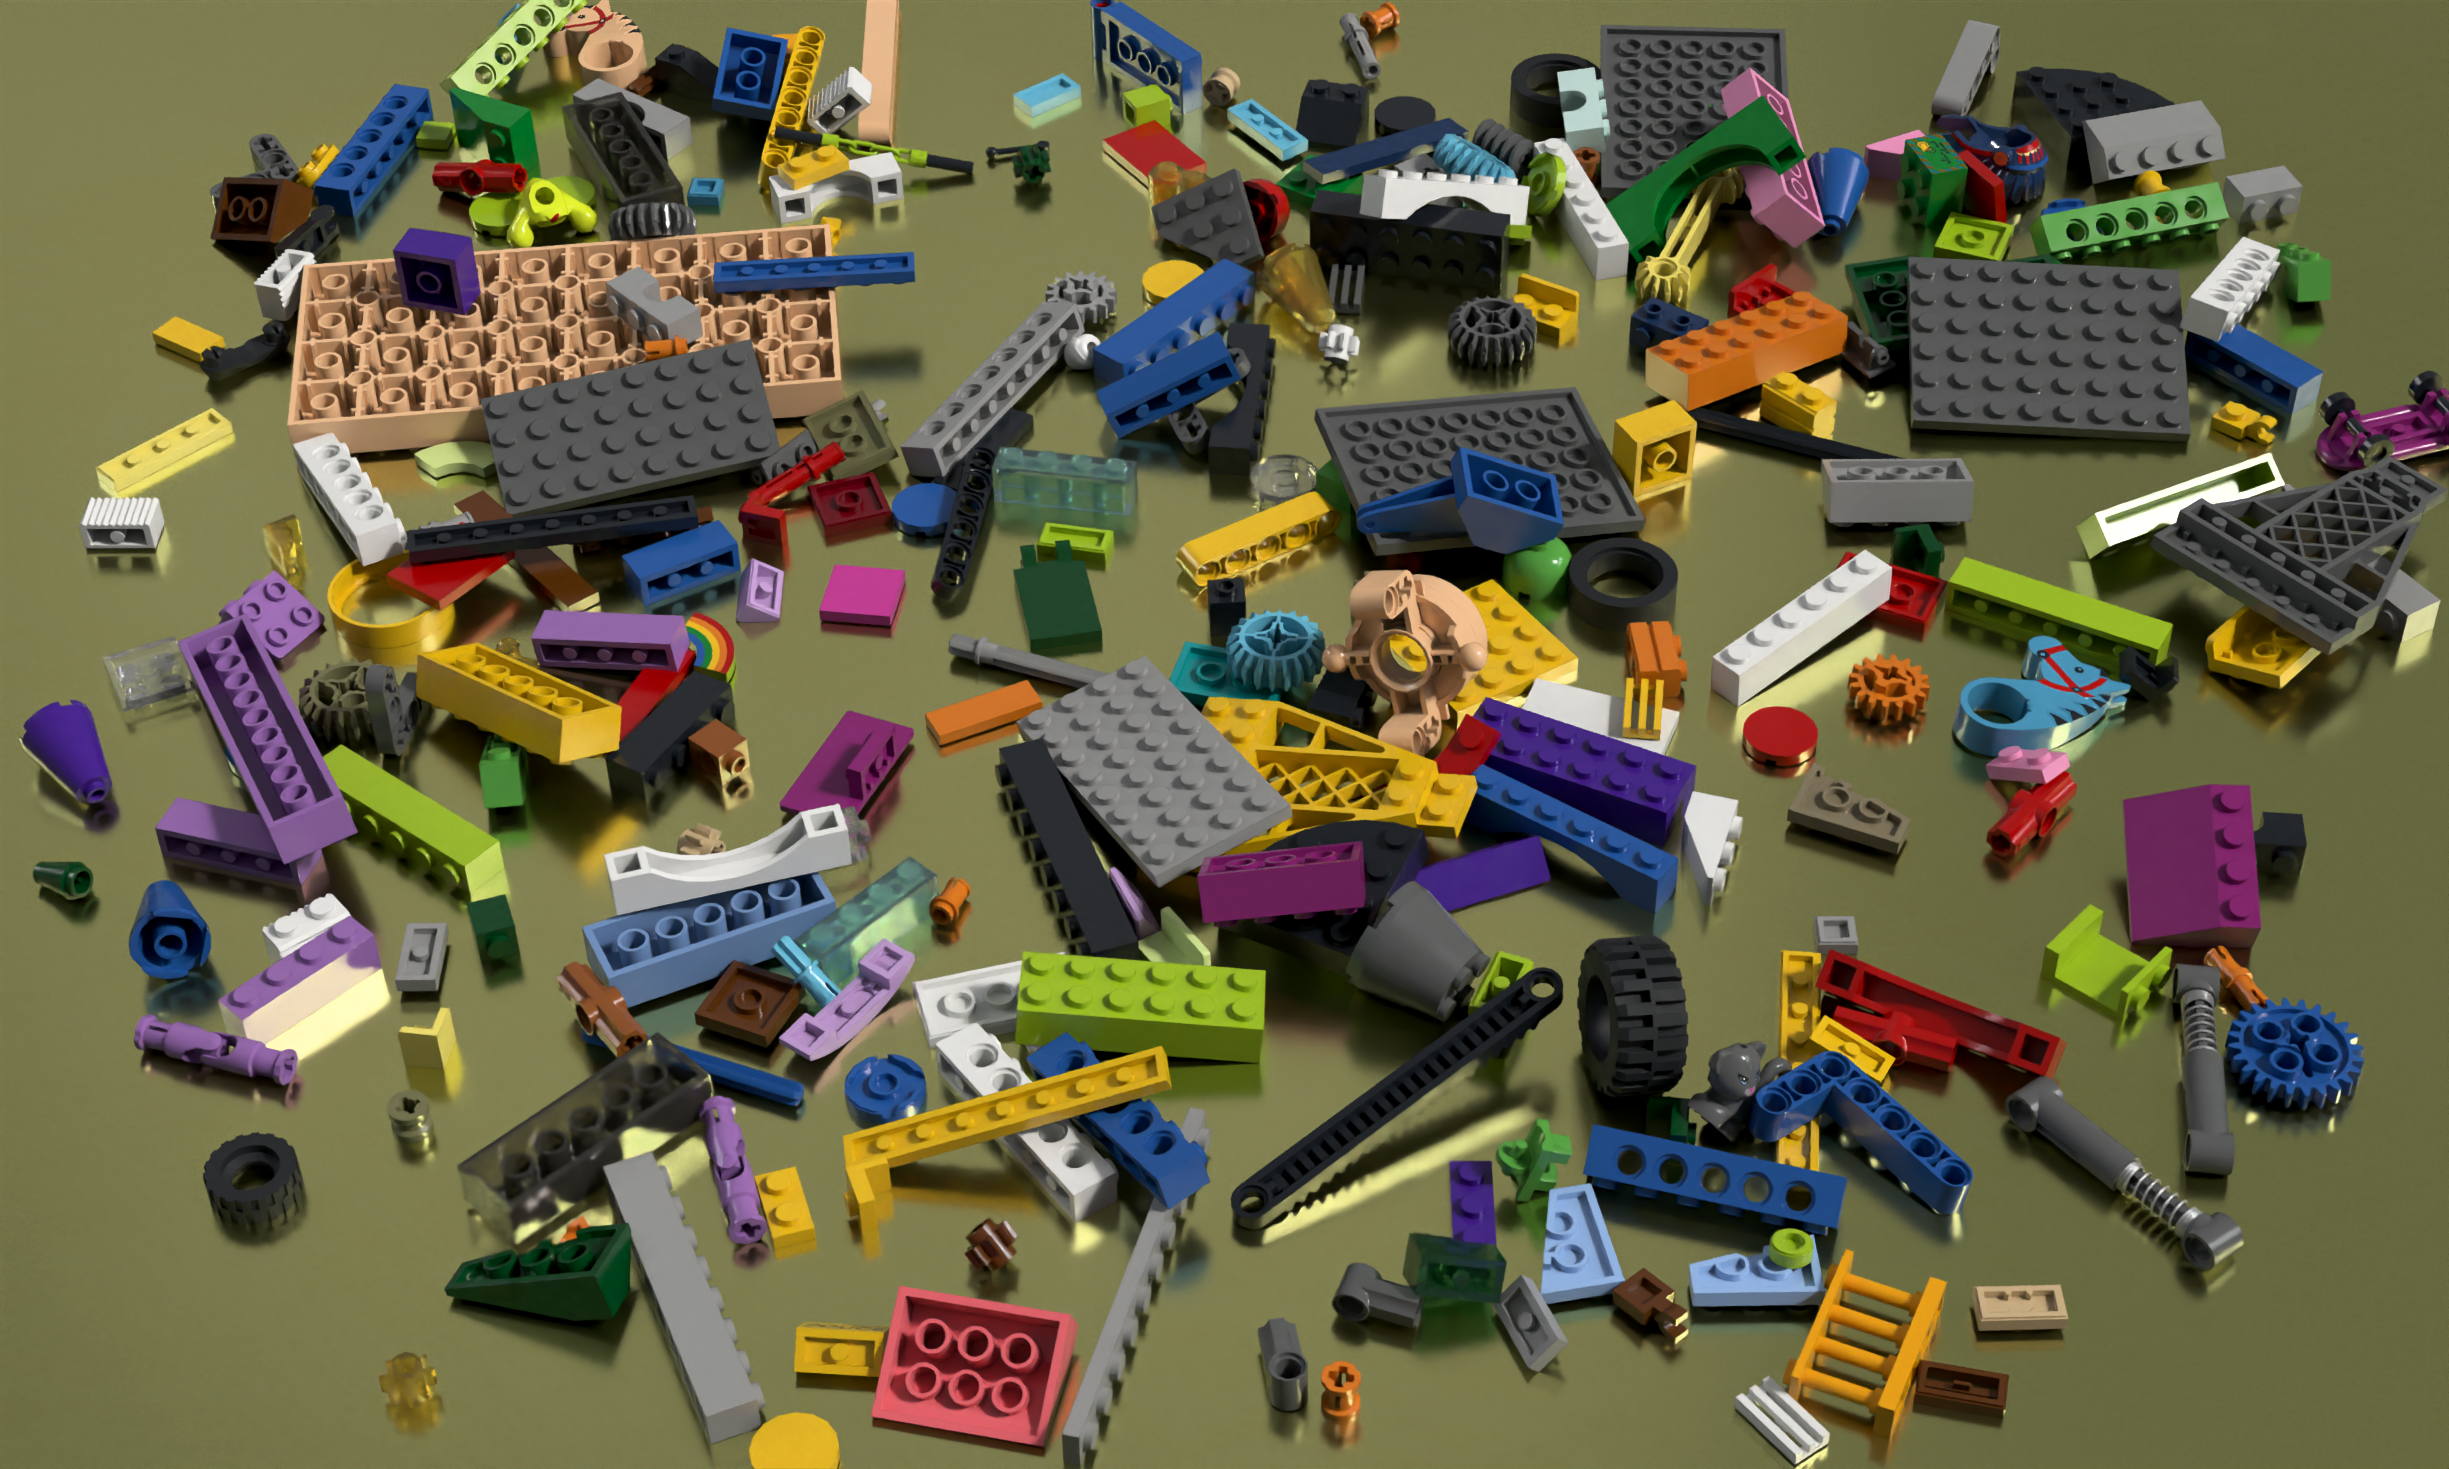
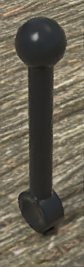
[985,141,1049,159]

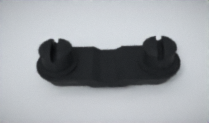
[200,321,291,381]

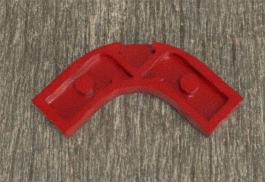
[1371,714,1502,793]

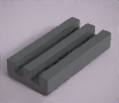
[1327,264,1365,314]

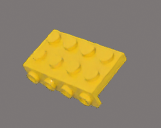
[2205,605,2321,689]

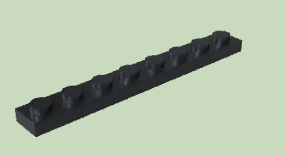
[406,495,699,564]

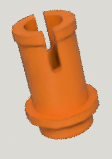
[644,335,689,362]
[929,877,971,925]

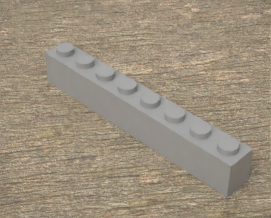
[603,1151,765,1445]

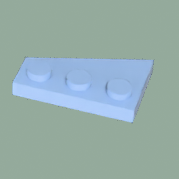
[1540,1183,1625,1304]

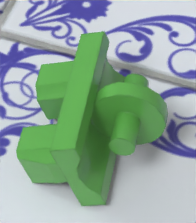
[1496,1118,1572,1202]

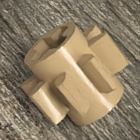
[677,823,726,855]

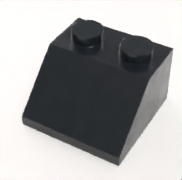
[1296,79,1369,150]

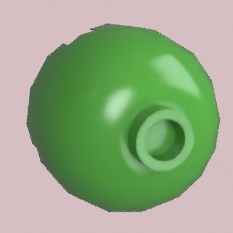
[1502,537,1572,601]

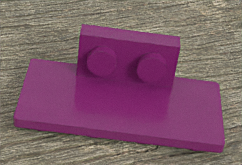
[779,711,914,828]

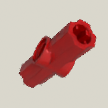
[432,159,528,196]
[1986,771,2077,858]
[1833,1006,1959,1072]

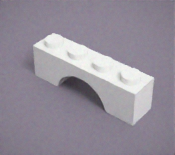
[769,152,904,224]

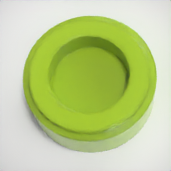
[1769,1228,1814,1269]

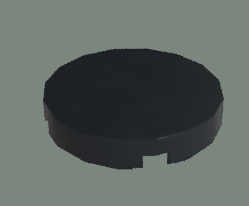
[1374,96,1436,135]

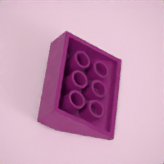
[2122,784,2261,949]

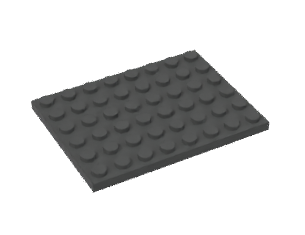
[1600,25,1789,201]
[1907,257,2191,442]
[1314,387,1645,556]

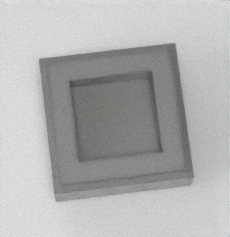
[1813,916,1858,954]

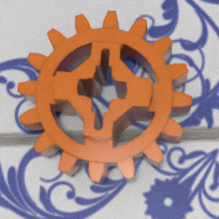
[1847,654,1930,720]

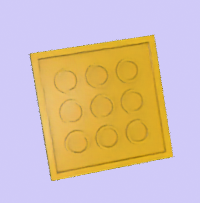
[1390,579,1578,723]

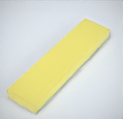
[95,408,233,493]

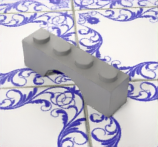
[572,78,693,160]

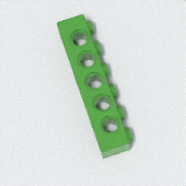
[2029,182,2229,263]

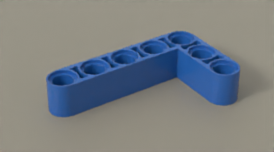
[1748,1051,1973,1214]

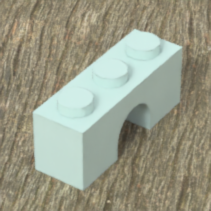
[1557,67,1611,152]

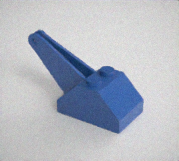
[711,27,788,122]
[1356,447,1564,554]

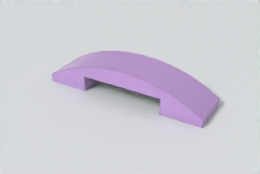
[779,938,915,1061]

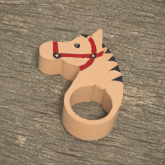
[540,0,647,91]

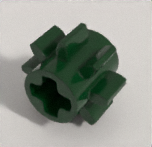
[1011,144,1051,184]

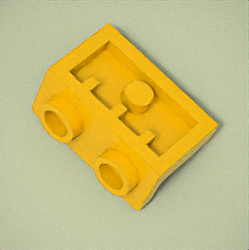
[1512,273,1579,339]

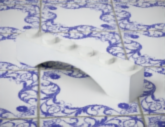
[1360,169,1530,225]
[604,804,852,915]

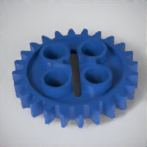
[2225,998,2365,1109]

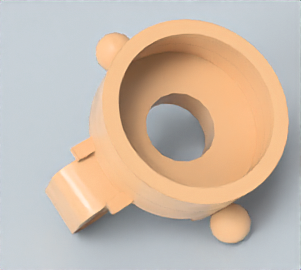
[1322,570,1488,757]

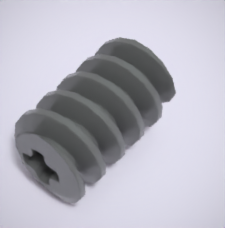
[1472,119,1534,179]

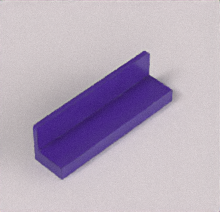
[1415,835,1551,911]

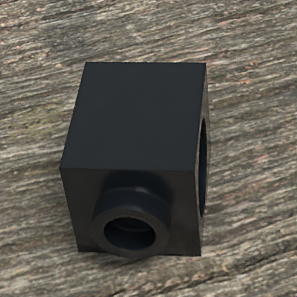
[1207,578,1246,637]

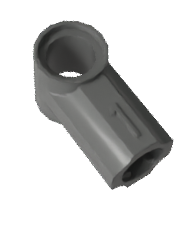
[1331,1262,1425,1328]
[1258,1318,1308,1411]

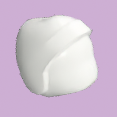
[1064,334,1101,370]

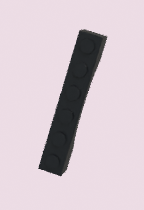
[1208,323,1276,476]

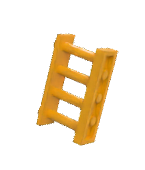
[1783,1249,1947,1439]

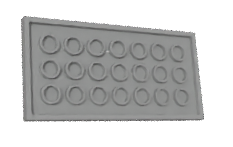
[1016,656,1293,888]

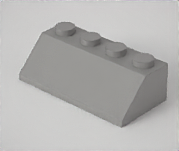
[2082,100,2226,184]
[1821,458,1974,527]

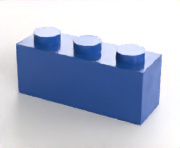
[622,520,741,607]

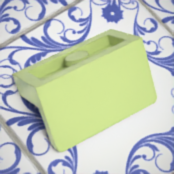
[1139,906,1211,966]

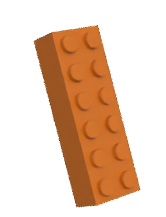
[1645,291,1848,412]

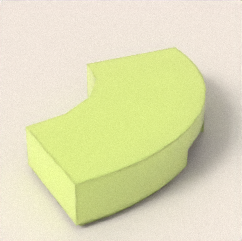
[414,441,497,478]

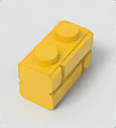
[1759,371,1837,438]

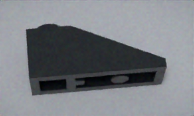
[655,44,719,106]

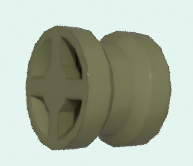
[387,1090,434,1143]

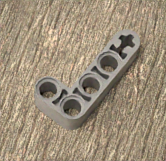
[1931,19,2000,117]

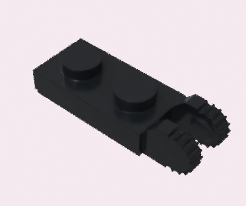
[274,204,340,259]

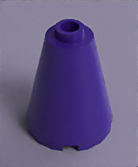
[19,700,112,803]

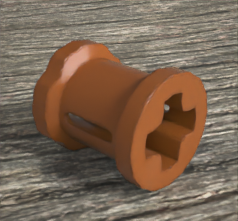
[1573,147,1600,187]

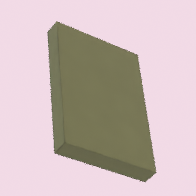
[802,390,899,480]

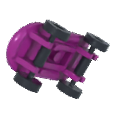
[2316,371,2449,472]

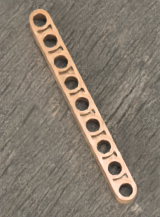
[858,0,899,146]

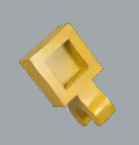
[2210,401,2277,445]

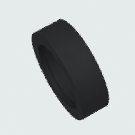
[1510,53,1600,128]
[1568,538,1678,632]

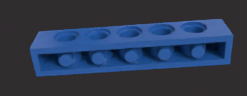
[313,84,433,217]
[1026,1032,1210,1210]
[1583,1124,1848,1235]

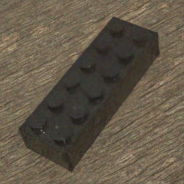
[562,92,685,212]
[457,1032,714,1245]

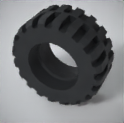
[1577,935,1688,1097]

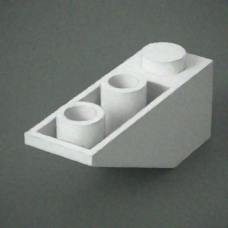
[1682,791,1743,906]

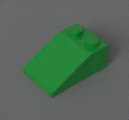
[449,87,539,172]

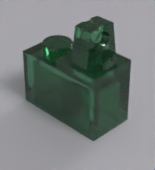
[1402,1232,1507,1304]

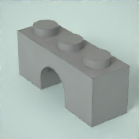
[606,266,703,344]

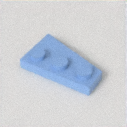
[1688,1234,1825,1307]

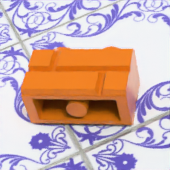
[1625,621,1687,699]

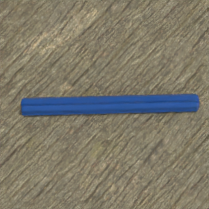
[581,1028,804,1107]

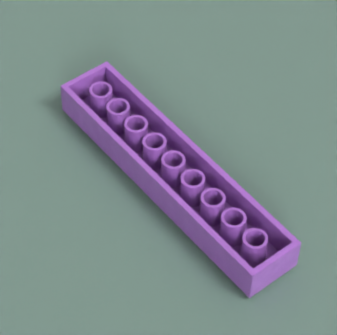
[177,613,358,864]

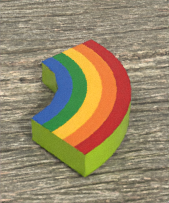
[685,612,736,683]

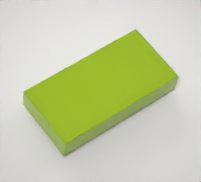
[1036,522,1114,563]

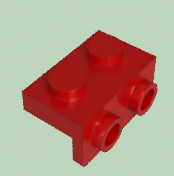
[1727,263,1795,318]

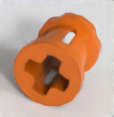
[1360,2,1400,38]
[1321,1361,1361,1420]

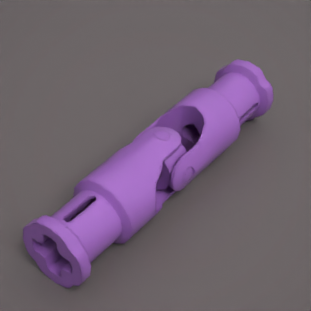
[134,1014,298,1085]
[698,1096,767,1244]

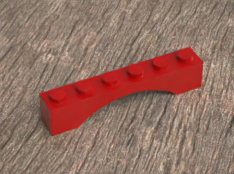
[1815,949,2067,1080]

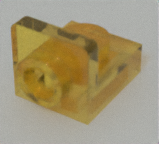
[262,514,303,575]

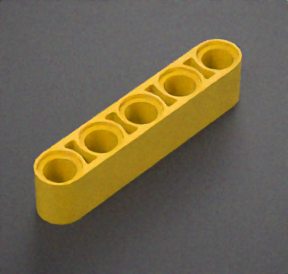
[1176,491,1341,587]

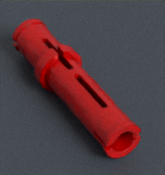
[746,441,846,507]

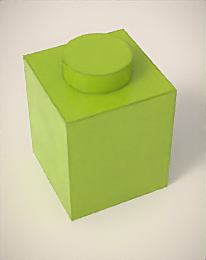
[1123,84,1173,128]

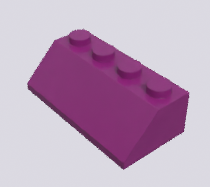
[1197,841,1366,927]

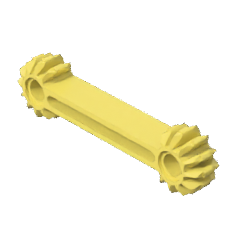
[1635,166,1745,304]

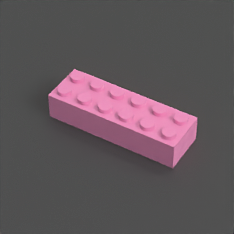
[1720,68,1825,248]

